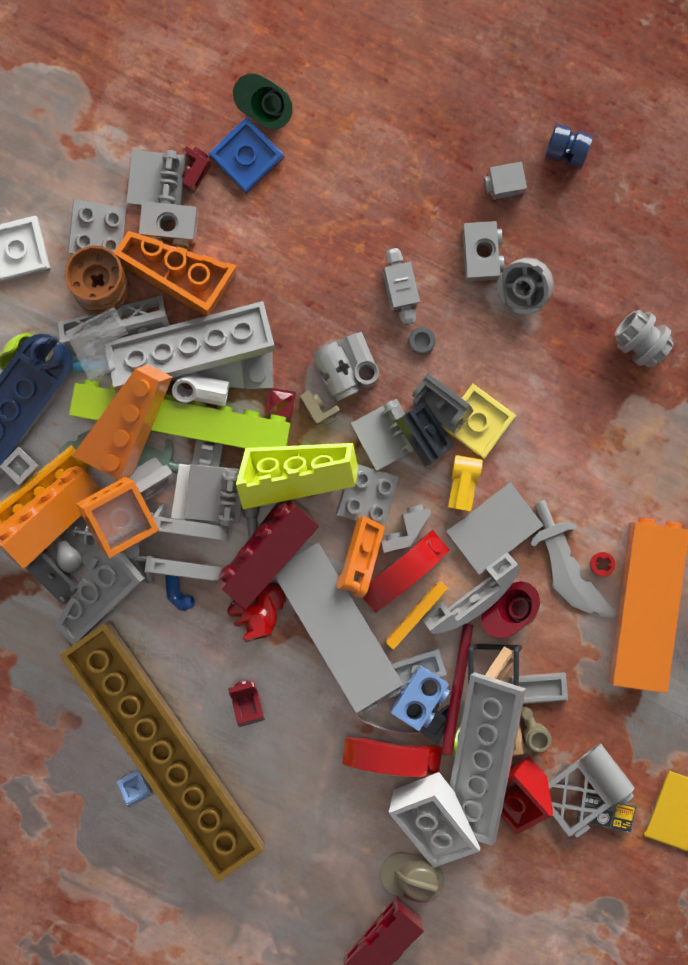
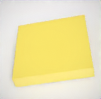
[442,384,516,459]

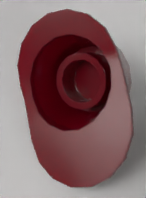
[481,581,540,639]

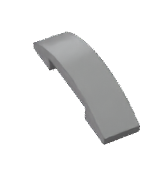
[0,447,39,503]
[421,552,520,634]

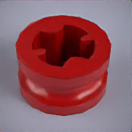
[590,552,615,576]

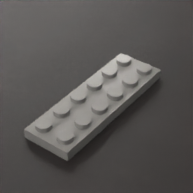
[105,301,276,393]
[450,672,526,846]

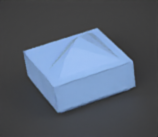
[117,770,153,807]

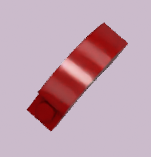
[363,530,450,613]
[342,737,442,777]

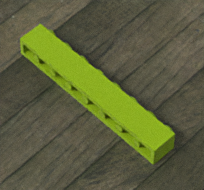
[69,379,291,449]

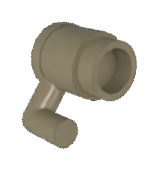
[521,707,552,753]

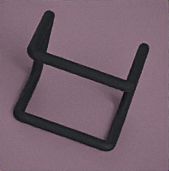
[468,644,522,686]

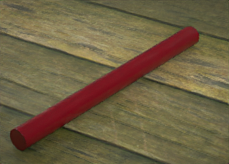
[441,624,474,756]

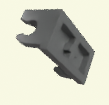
[412,373,473,434]
[25,549,79,605]

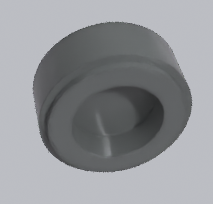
[408,327,436,355]

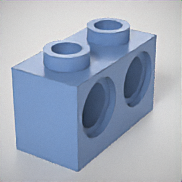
[390,664,449,731]

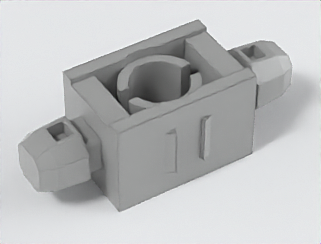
[382,248,420,325]

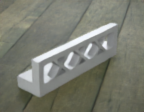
[58,295,170,361]

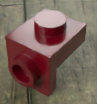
[228,681,265,727]

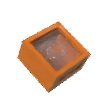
[76,477,159,558]

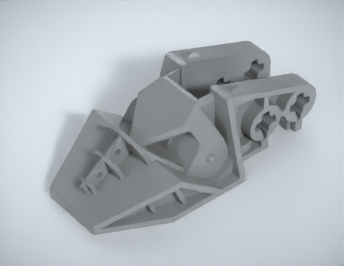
[64,501,229,584]

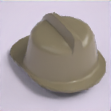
[380,853,445,903]

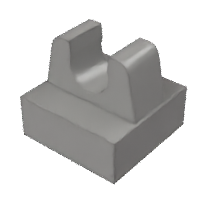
[192,440,224,467]

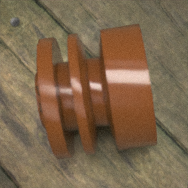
[64,245,130,315]

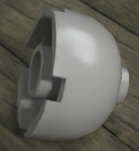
[498,257,554,315]

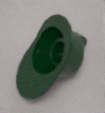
[233,73,293,130]

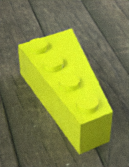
[236,443,358,509]

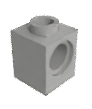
[484,162,527,200]

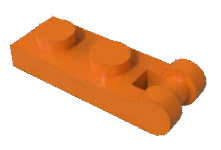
[336,516,385,598]

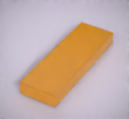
[385,581,448,650]

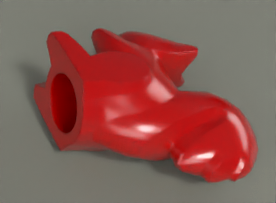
[227,582,286,642]

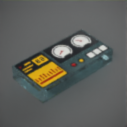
[576,792,637,833]

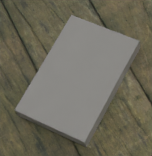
[446,482,544,575]

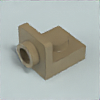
[300,390,340,427]

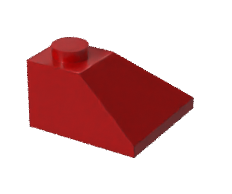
[501,756,553,834]

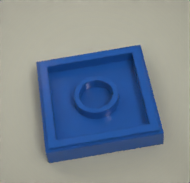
[208,117,284,194]

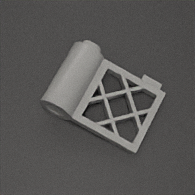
[548,743,635,838]

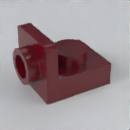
[182,146,211,193]

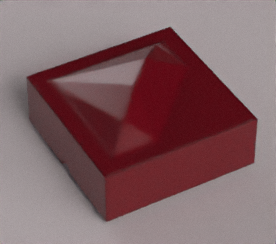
[265,388,296,419]

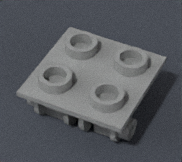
[126,150,186,205]
[68,199,126,254]
[350,399,414,471]
[185,464,241,526]
[336,464,399,526]

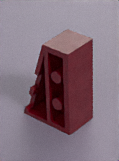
[344,896,424,965]

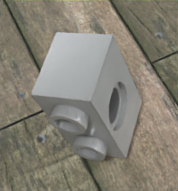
[139,201,199,247]
[462,221,504,282]

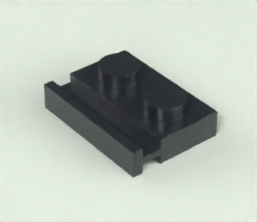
[396,401,454,467]

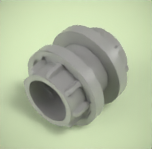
[615,310,673,367]

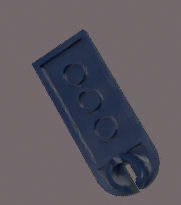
[0,334,74,465]

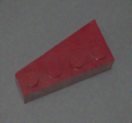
[217,499,319,609]

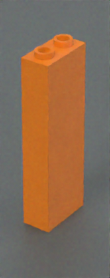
[608,517,688,693]

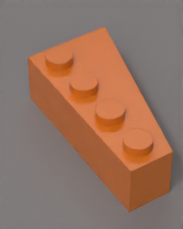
[114,231,237,316]
[72,365,172,480]
[0,466,101,569]

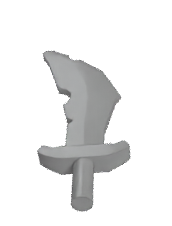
[530,500,617,619]

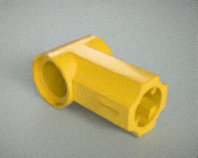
[448,455,482,511]

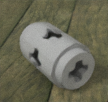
[312,341,360,402]

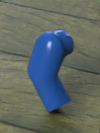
[165,575,195,611]

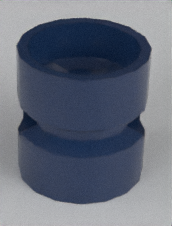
[545,123,593,169]

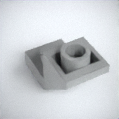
[381,504,431,553]

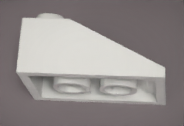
[389,772,480,868]

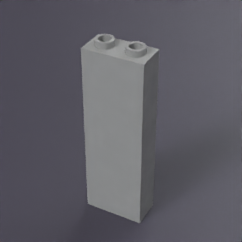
[275,542,404,714]

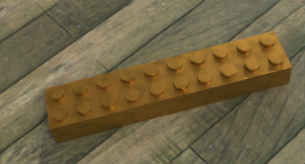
[59,621,265,883]

